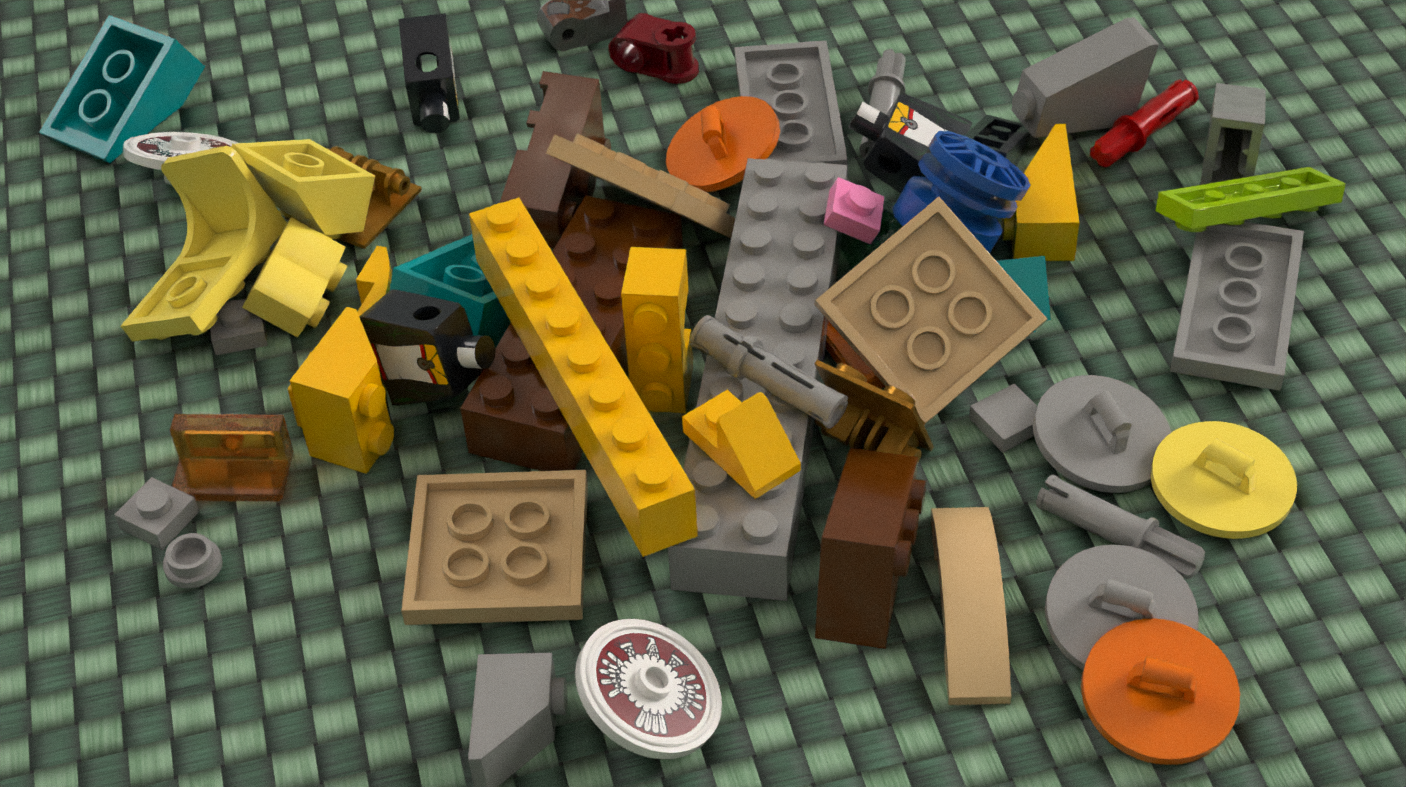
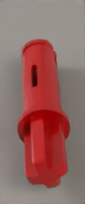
[1090,79,1199,167]

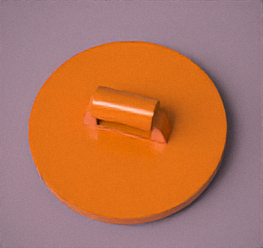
[666,96,780,192]
[1081,618,1240,765]

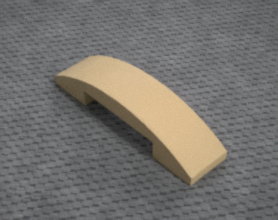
[931,507,1011,705]

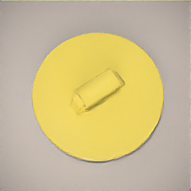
[1150,421,1297,539]

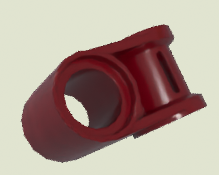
[608,13,699,84]

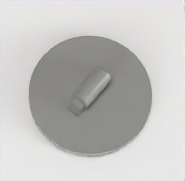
[1033,375,1171,493]
[1045,545,1199,670]

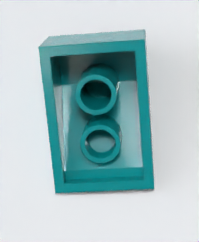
[39,15,205,163]
[389,234,511,348]

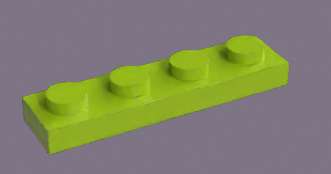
[1155,167,1346,232]

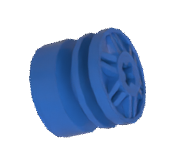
[892,131,1031,253]

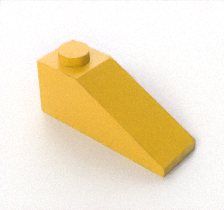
[1002,124,1079,261]

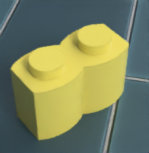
[242,217,347,337]

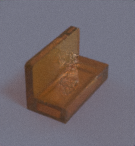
[170,414,294,502]

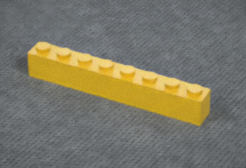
[469,197,698,557]

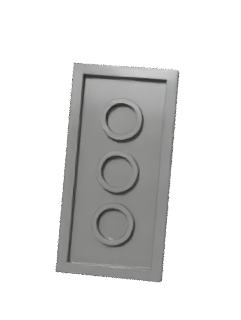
[734,40,848,165]
[1170,222,1304,391]

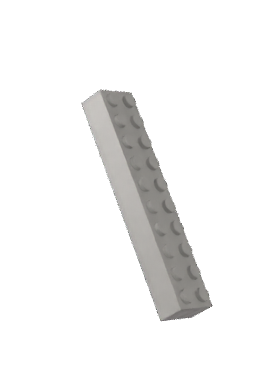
[668,158,848,601]

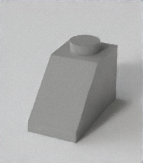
[468,653,568,787]

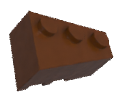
[499,71,611,248]
[815,448,926,649]

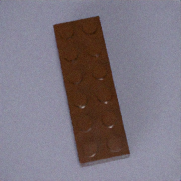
[460,196,683,471]

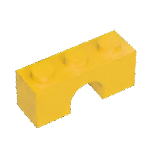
[621,247,693,413]

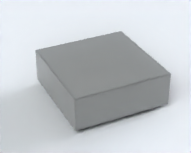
[969,384,1037,453]

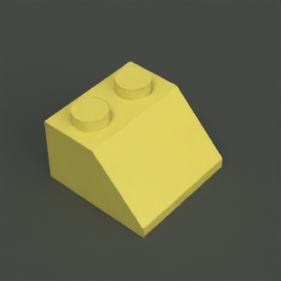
[232,139,375,239]

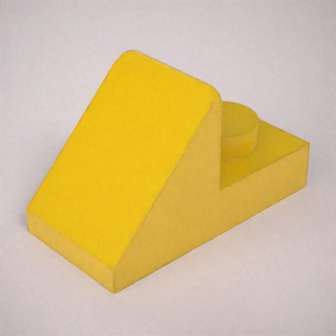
[682,390,801,499]

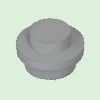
[163,533,223,588]

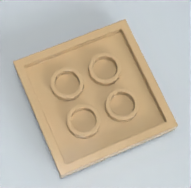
[546,133,735,238]
[814,197,1047,424]
[401,470,588,625]

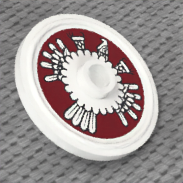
[123,132,238,185]
[575,619,722,759]

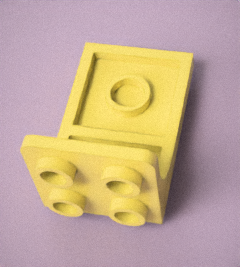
[120,146,287,342]

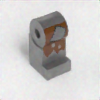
[537,0,628,51]

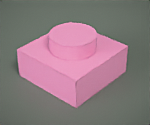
[824,177,884,245]

